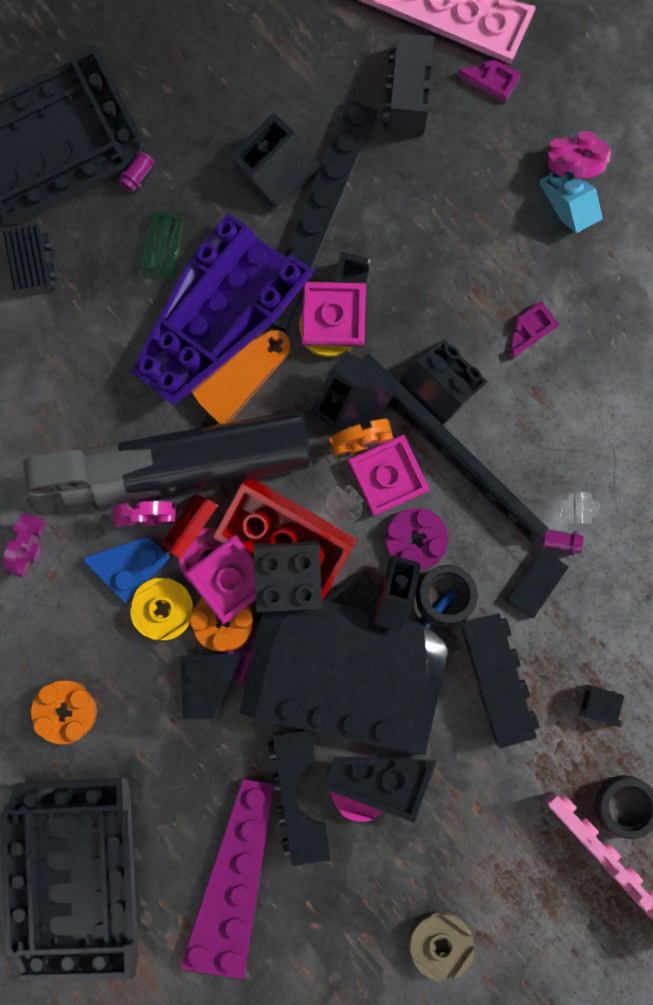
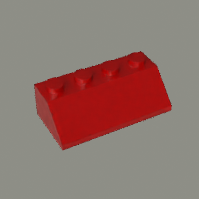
[213,479,358,601]

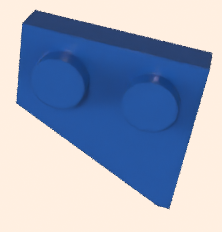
[83,537,171,603]

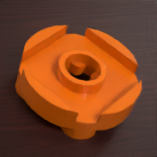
[329,419,394,456]
[190,598,255,652]
[31,680,97,745]

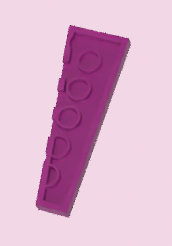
[181,778,274,979]

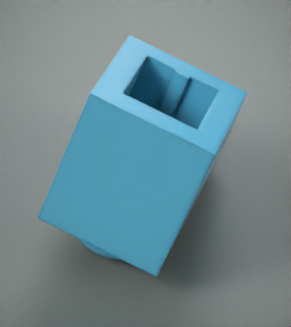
[539,171,603,233]

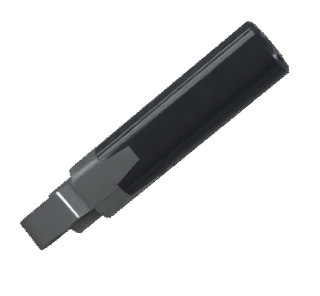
[23,410,312,507]

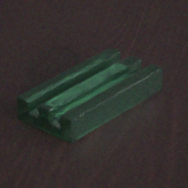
[141,211,185,278]

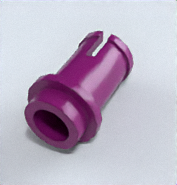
[119,151,155,192]
[542,529,583,556]

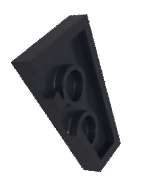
[323,756,437,823]

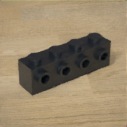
[460,613,539,749]

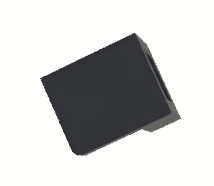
[333,251,371,283]
[579,684,624,728]

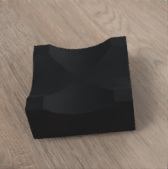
[254,541,322,612]

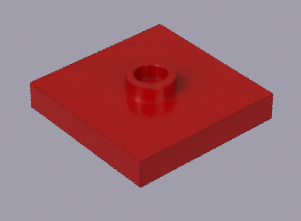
[161,494,217,559]

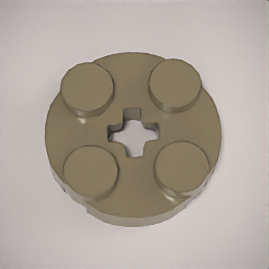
[409,911,474,981]

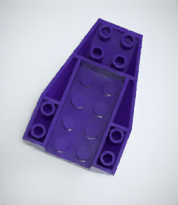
[131,213,314,405]

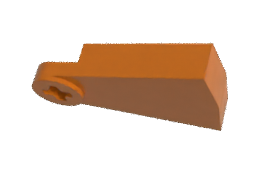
[192,330,291,424]

